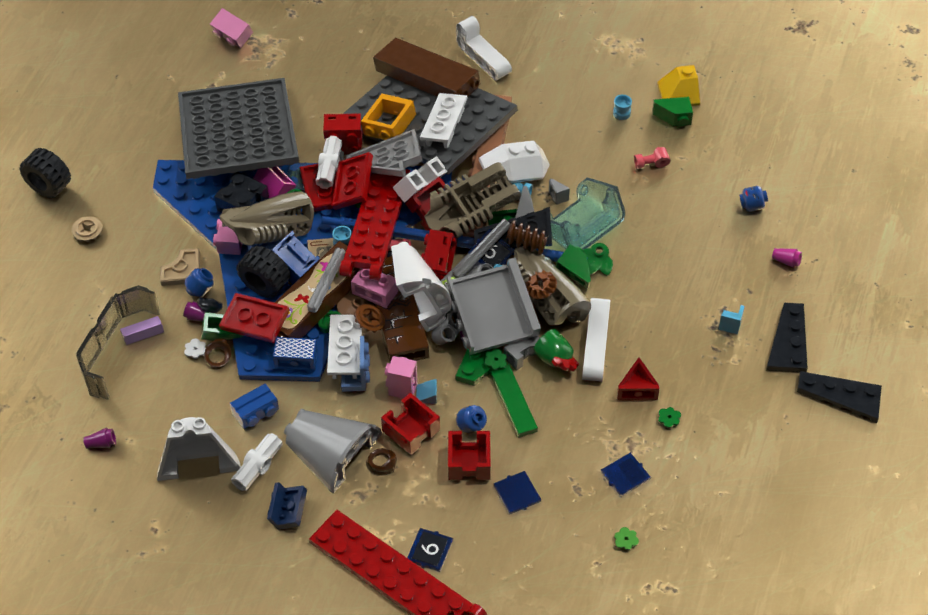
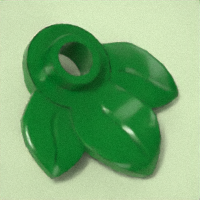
[583,243,613,276]

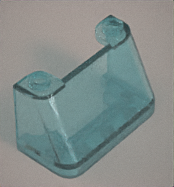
[550,177,625,249]

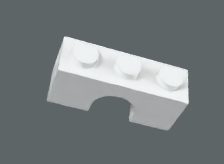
[393,156,447,202]

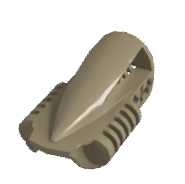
[424,162,521,238]
[220,192,314,245]
[514,246,591,325]

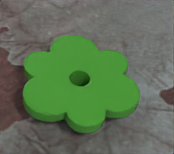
[614,527,639,550]

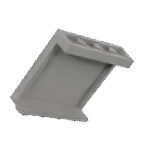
[444,258,541,355]

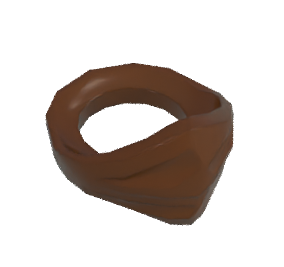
[204,339,232,368]
[368,448,397,473]

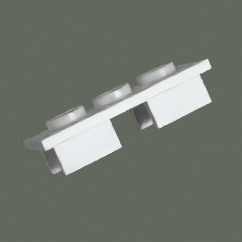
[420,93,468,148]
[327,315,362,379]

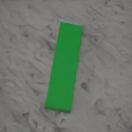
[490,364,538,438]

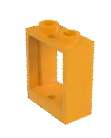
[361,93,416,140]

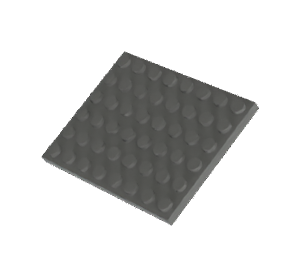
[343,76,518,175]
[178,78,300,179]

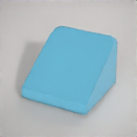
[416,379,437,404]

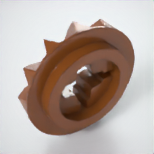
[525,270,557,299]
[354,304,385,333]

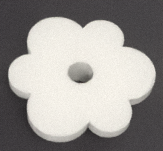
[184,338,206,359]

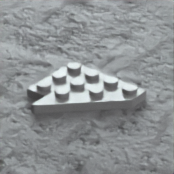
[346,129,423,177]

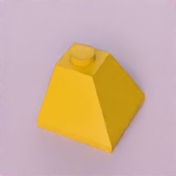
[657,65,700,106]

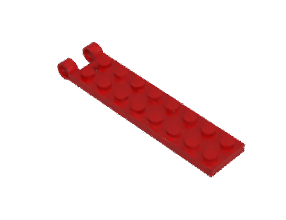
[340,169,411,281]
[309,509,487,615]

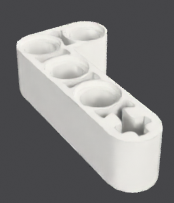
[456,16,512,81]

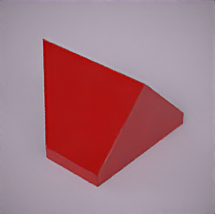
[617,357,660,400]

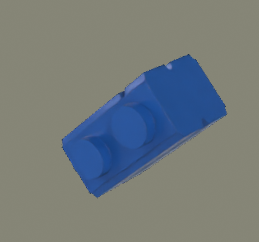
[230,383,279,429]

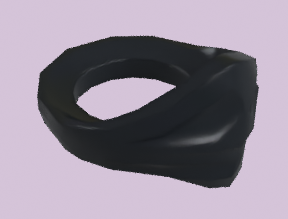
[197,297,223,313]

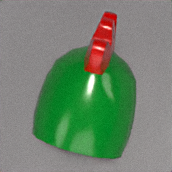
[534,329,579,372]

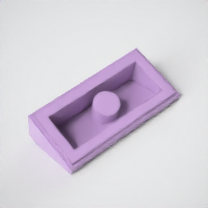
[120,316,164,345]

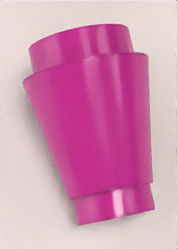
[772,248,802,268]

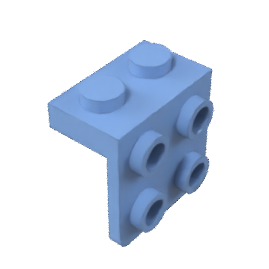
[341,336,370,392]

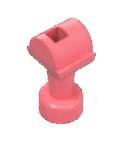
[634,147,671,169]

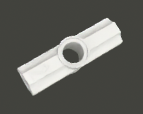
[316,136,342,189]
[231,433,283,491]

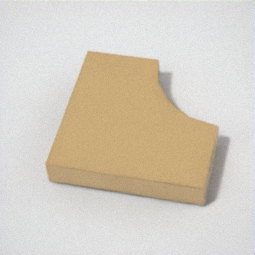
[160,248,200,286]

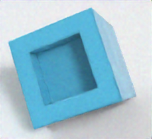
[718,305,745,334]

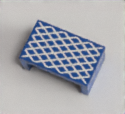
[273,337,318,371]

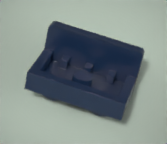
[267,482,307,530]

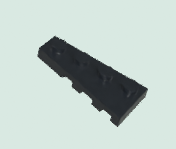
[474,207,552,249]
[766,303,808,372]
[797,371,882,423]

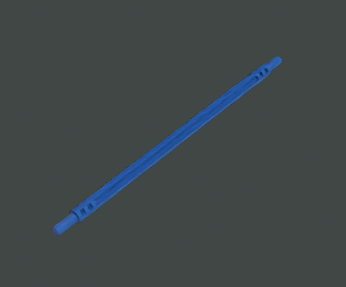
[322,216,588,262]

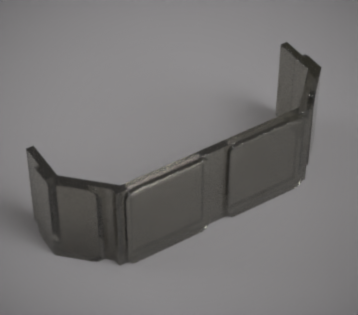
[76,285,160,399]

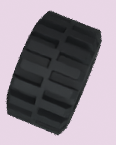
[19,148,71,198]
[236,246,291,298]

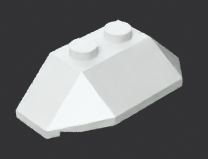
[478,141,550,183]

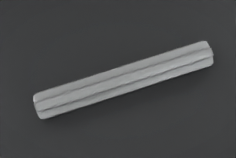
[453,219,511,278]
[307,248,345,313]

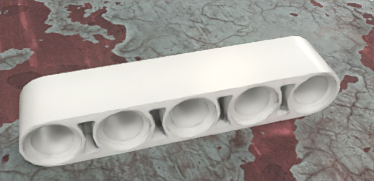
[582,298,610,382]

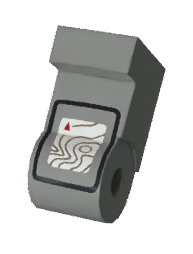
[504,336,540,370]

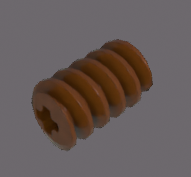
[506,220,549,255]

